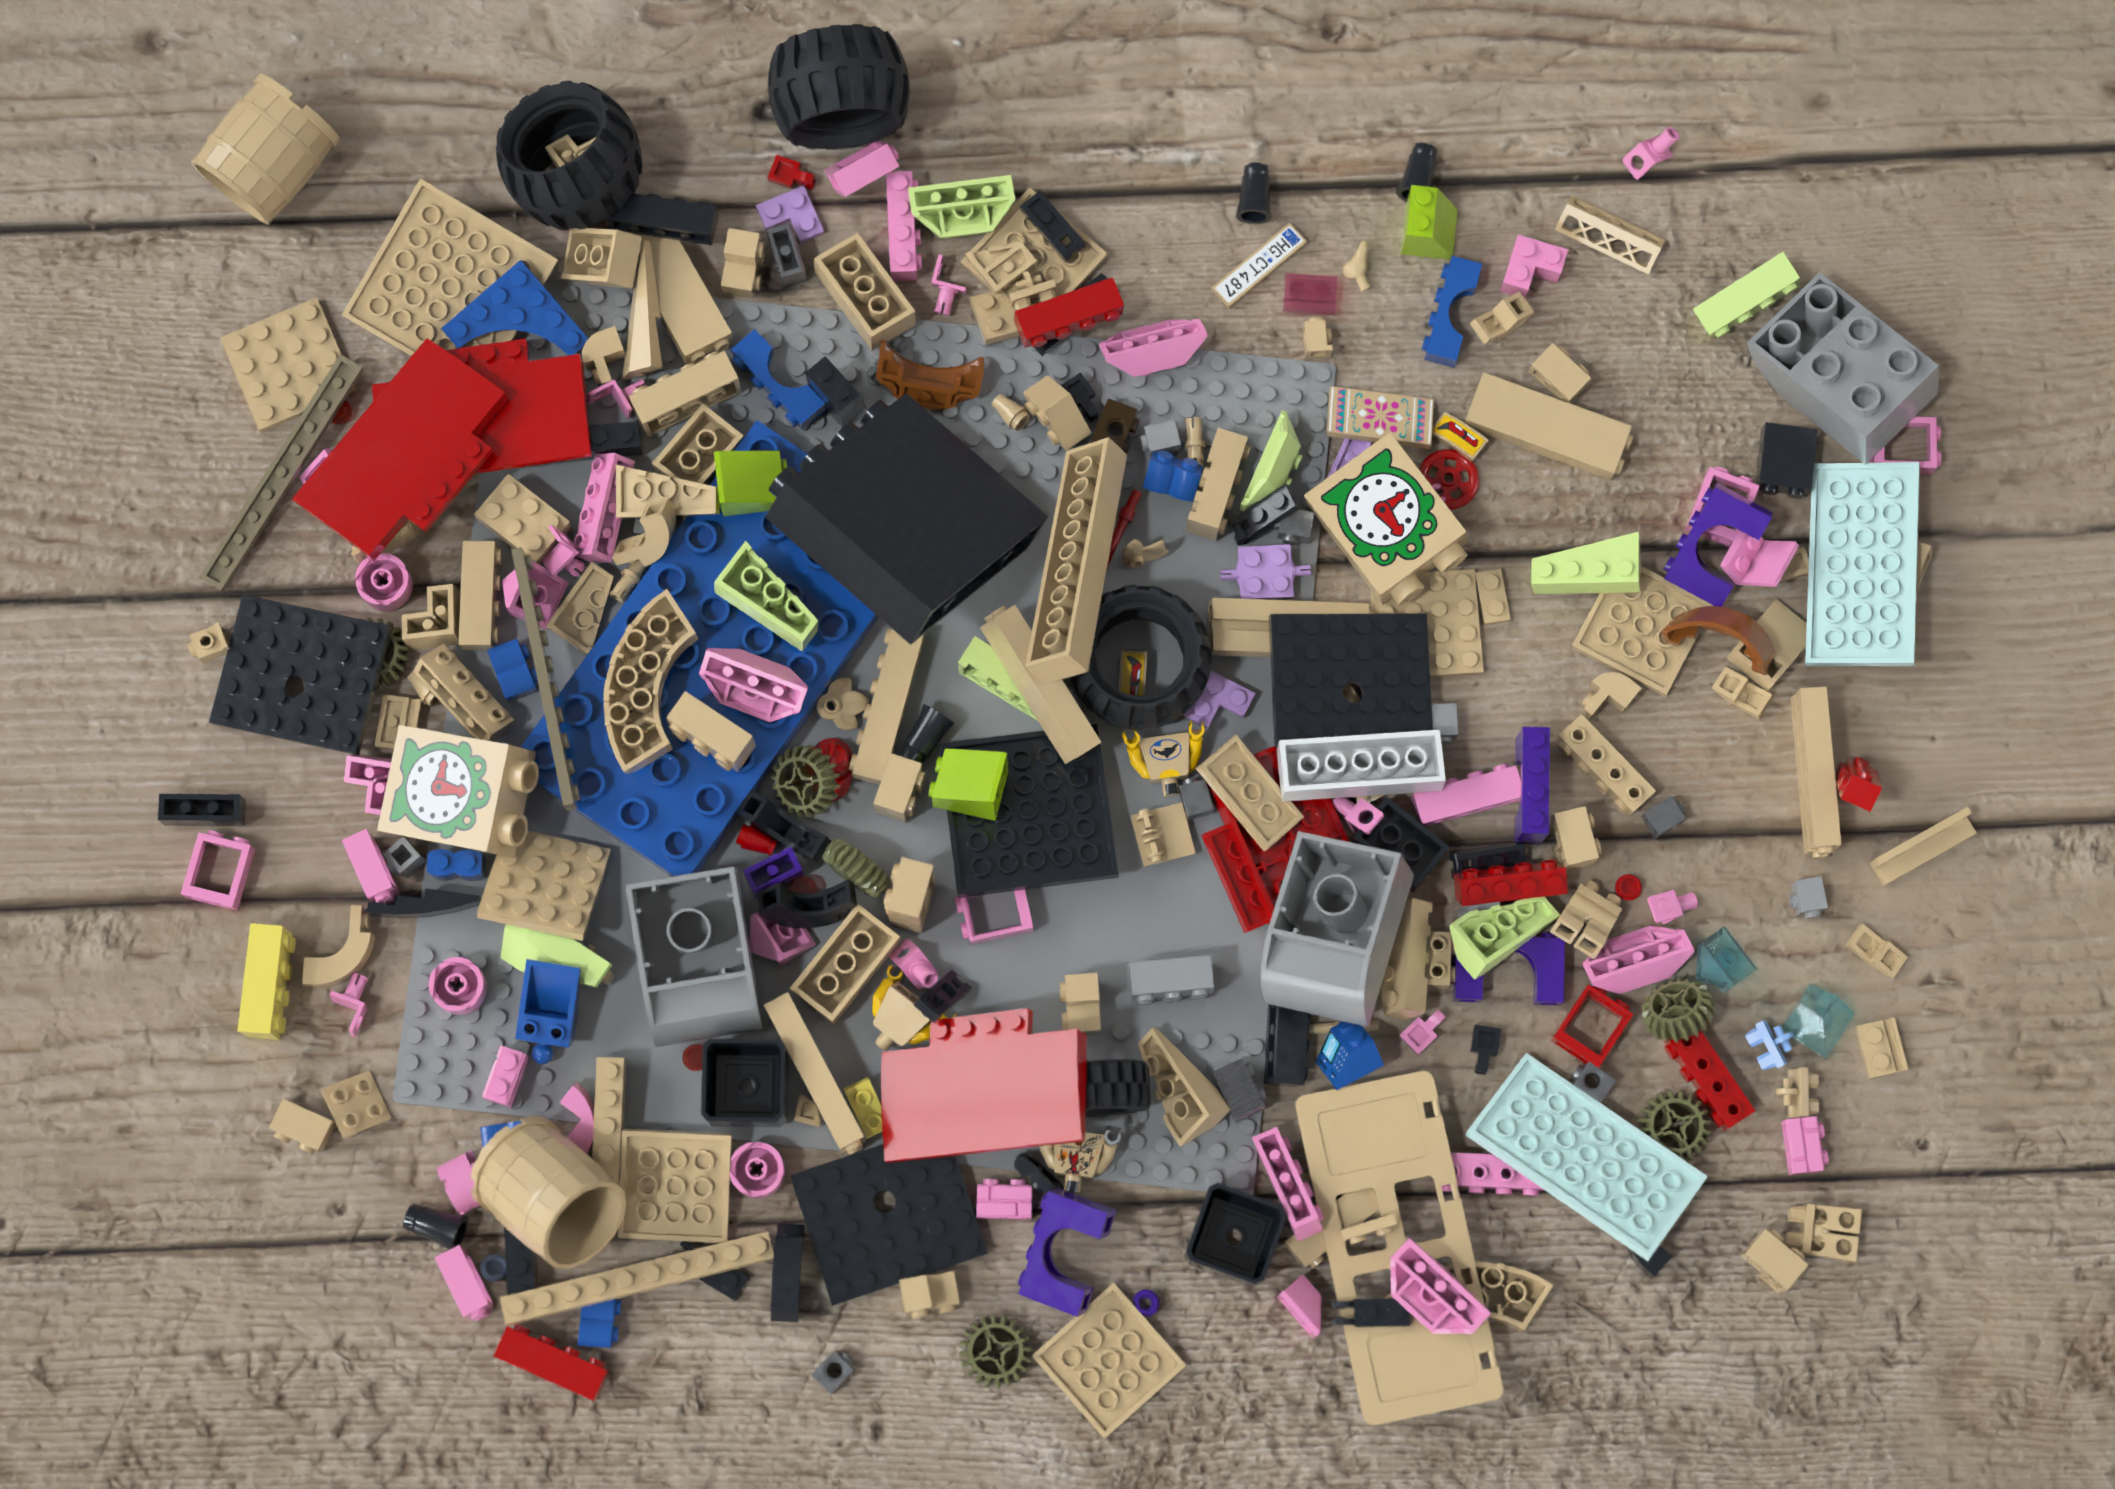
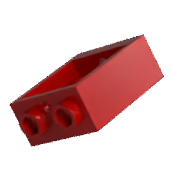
[1550,984,1634,1068]

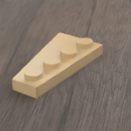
[616,465,720,518]

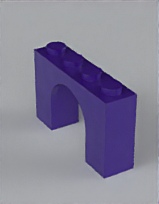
[1663,483,1773,607]
[1514,727,1550,844]
[1453,933,1564,1006]
[1018,1188,1117,1317]

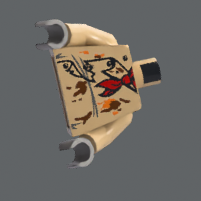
[1040,1125,1122,1194]

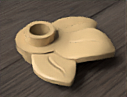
[1122,539,1168,569]
[817,677,869,730]

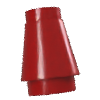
[735,824,777,856]

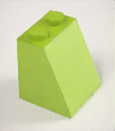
[1401,185,1458,260]
[714,451,787,517]
[928,748,1008,821]

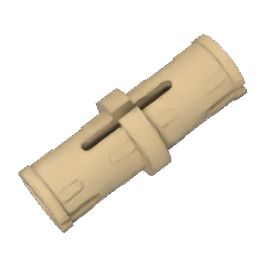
[1185,417,1205,471]
[610,559,649,603]

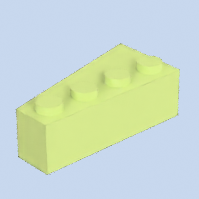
[1531,532,1641,594]
[714,541,818,652]
[958,636,1038,721]

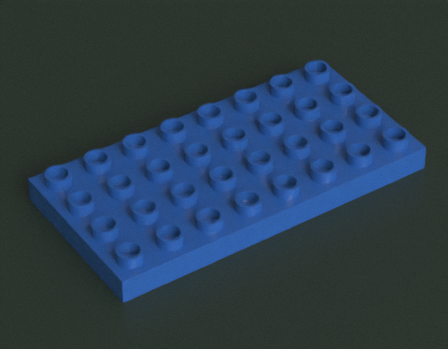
[520,420,879,877]

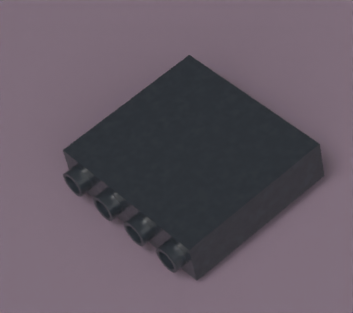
[765,393,1048,645]

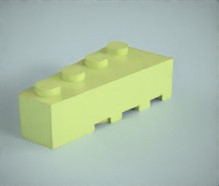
[1693,252,1801,339]

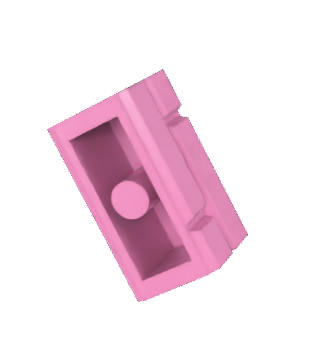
[482,1045,530,1108]
[1781,1116,1828,1176]
[977,1179,1032,1220]

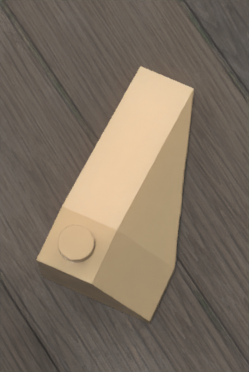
[1138,1027,1231,1146]

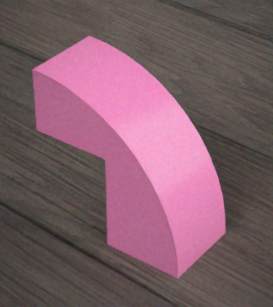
[560,1081,595,1154]

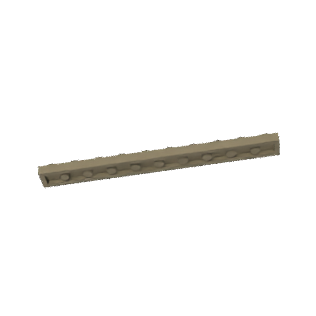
[199,354,364,592]
[511,547,580,811]

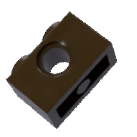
[1090,398,1140,454]

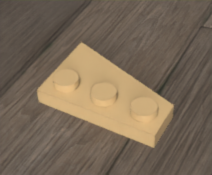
[546,562,614,655]

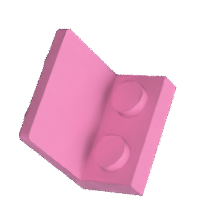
[1720,530,1799,587]

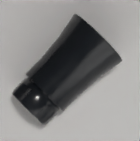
[1396,142,1438,202]
[1235,162,1272,224]
[899,704,955,764]
[403,1204,468,1250]

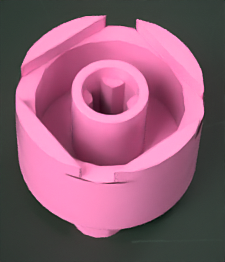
[355,553,413,612]
[429,957,487,1015]
[730,1142,786,1199]
[436,1150,481,1215]

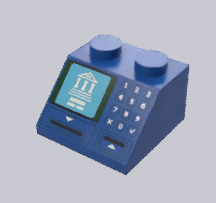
[1316,1021,1384,1091]

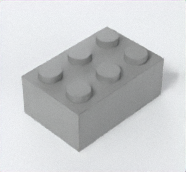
[1128,955,1214,1006]

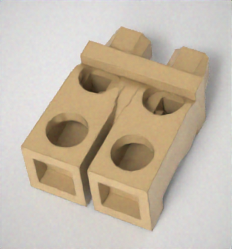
[1550,880,1622,959]
[1785,1203,1862,1264]

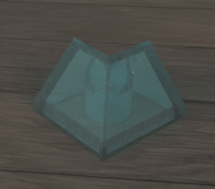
[1696,926,1757,993]
[1782,984,1855,1059]

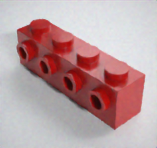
[1014,277,1124,348]
[1835,756,1882,812]
[1453,859,1568,906]
[1664,1030,1755,1131]
[493,1324,610,1402]

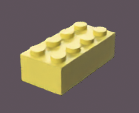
[237,923,296,1040]

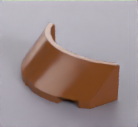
[876,340,984,409]
[1662,606,1775,676]

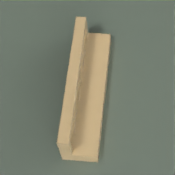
[1555,195,1666,274]
[1870,807,1977,886]

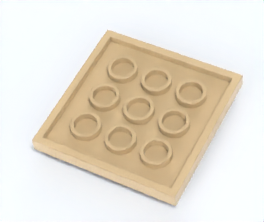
[961,187,1107,308]
[220,297,358,433]
[1571,565,1713,697]
[1370,569,1484,678]
[477,831,611,941]
[618,1128,732,1243]
[1032,1283,1186,1439]

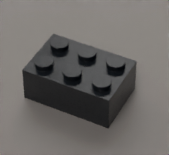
[1351,797,1450,893]

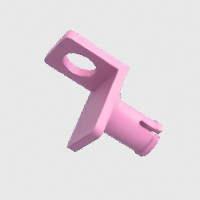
[1622,127,1679,179]
[931,254,968,316]
[587,379,647,419]
[542,524,585,576]
[1333,797,1384,834]
[1647,890,1698,924]
[889,939,938,990]
[330,973,369,1038]

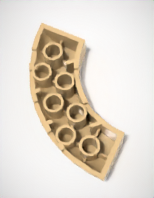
[604,589,698,774]
[1384,1262,1553,1332]

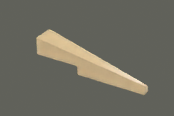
[622,240,663,380]

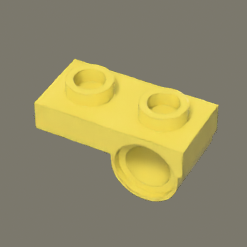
[843,1077,882,1138]

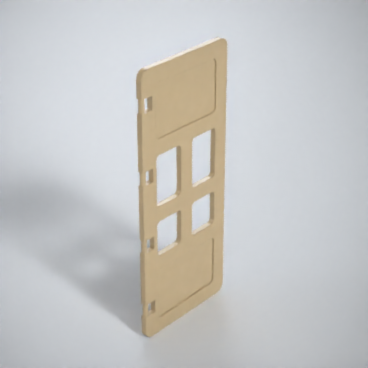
[1295,1071,1503,1426]

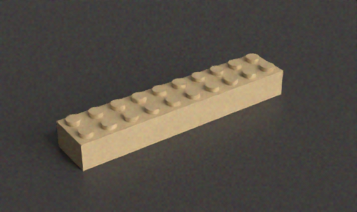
[1025,437,1127,684]

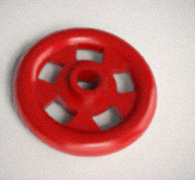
[1419,449,1479,510]

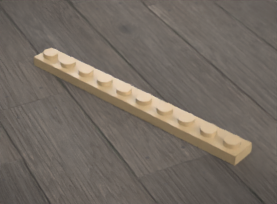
[500,1231,774,1326]

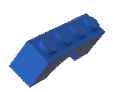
[1421,256,1482,368]
[731,329,826,431]

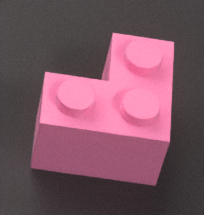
[1500,235,1568,298]
[344,754,392,815]

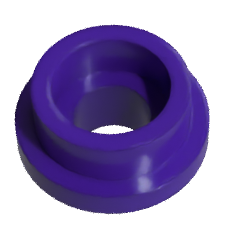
[1132,1289,1160,1317]

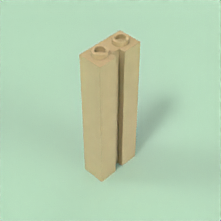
[623,231,734,365]
[1464,372,1633,480]
[1208,598,1373,657]
[980,605,1101,764]
[1790,687,1841,859]
[764,992,866,1155]

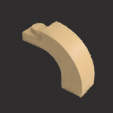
[302,905,375,988]

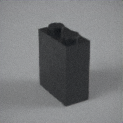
[805,356,863,427]
[1755,422,1818,499]

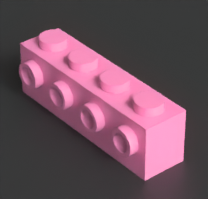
[886,171,922,281]
[574,453,635,563]
[1411,764,1521,827]
[1252,1127,1324,1241]
[1441,1152,1545,1196]

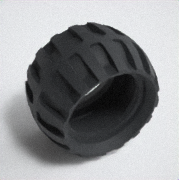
[768,24,910,150]
[496,81,642,231]
[1070,584,1212,730]

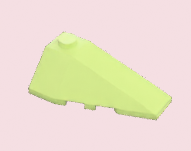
[1449,897,1560,980]
[500,924,612,987]

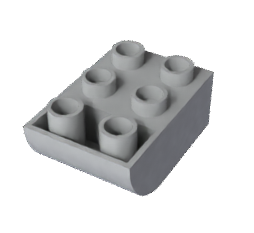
[1747,272,1939,465]
[1261,831,1414,1027]
[625,867,763,1047]

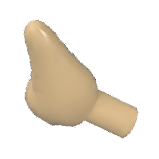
[1343,240,1371,292]

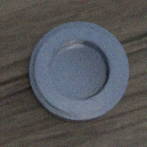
[480,1254,506,1282]

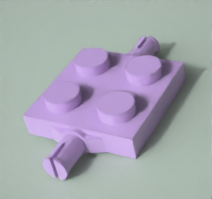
[1220,544,1311,599]

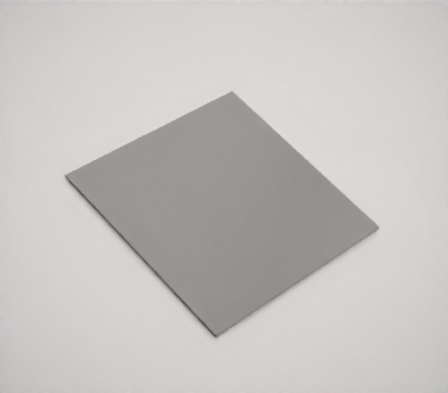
[393,280,1336,1195]

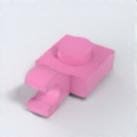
[1399,1010,1445,1055]

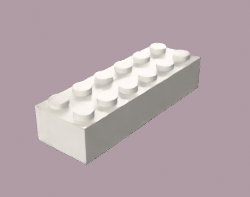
[1277,730,1446,801]

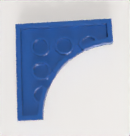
[441,260,589,355]

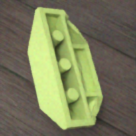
[908,175,1015,239]
[1240,410,1303,512]

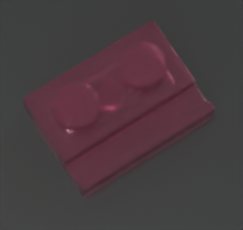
[1283,273,1338,316]

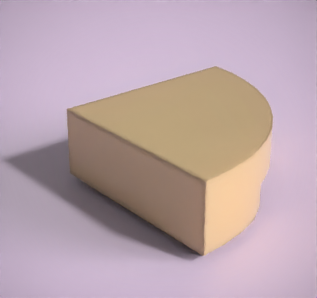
[793,1094,821,1128]

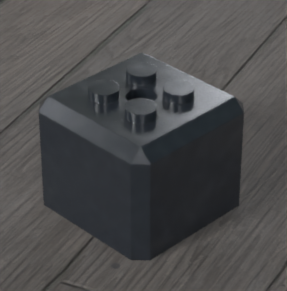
[701,1039,789,1127]
[1184,1183,1287,1288]

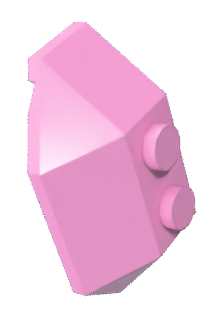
[1099,319,1207,377]
[699,648,808,722]
[1583,926,1694,994]
[1390,1238,1491,1334]

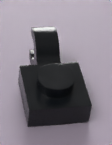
[1061,372,1099,422]
[1470,1024,1501,1075]

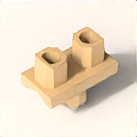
[1009,271,1056,311]
[1775,1067,1819,1119]

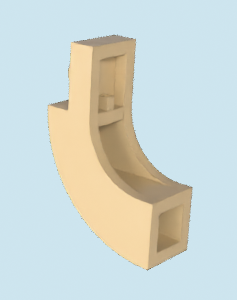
[612,498,676,567]

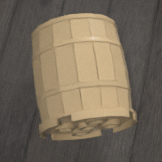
[191,73,340,224]
[470,1115,627,1269]

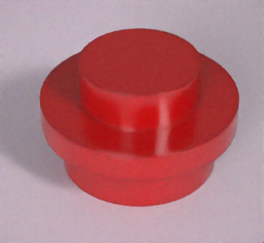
[1615,874,1642,901]

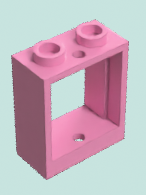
[824,141,899,197]
[1869,417,1941,475]
[1684,466,1760,547]
[342,829,400,905]
[181,830,255,911]
[955,890,1033,945]
[434,1245,495,1321]

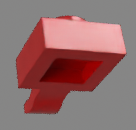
[767,154,816,190]

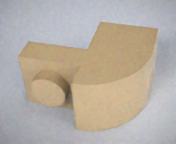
[1470,292,1535,345]
[582,326,625,385]
[1580,672,1642,720]

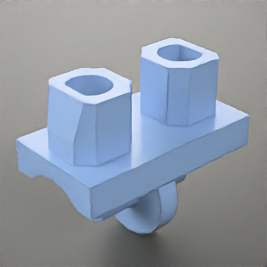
[1745,1020,1794,1070]

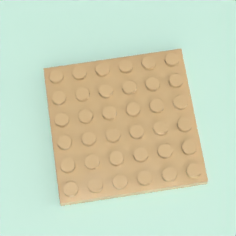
[342,178,558,356]

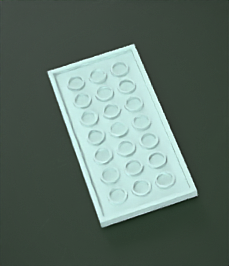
[1805,462,1920,666]
[1466,1053,1708,1261]

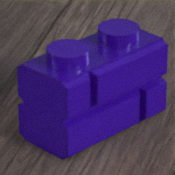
[742,847,804,899]

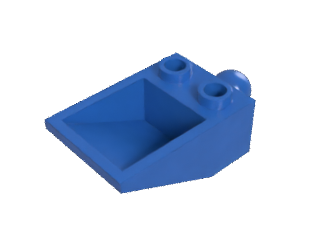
[515,959,581,1064]

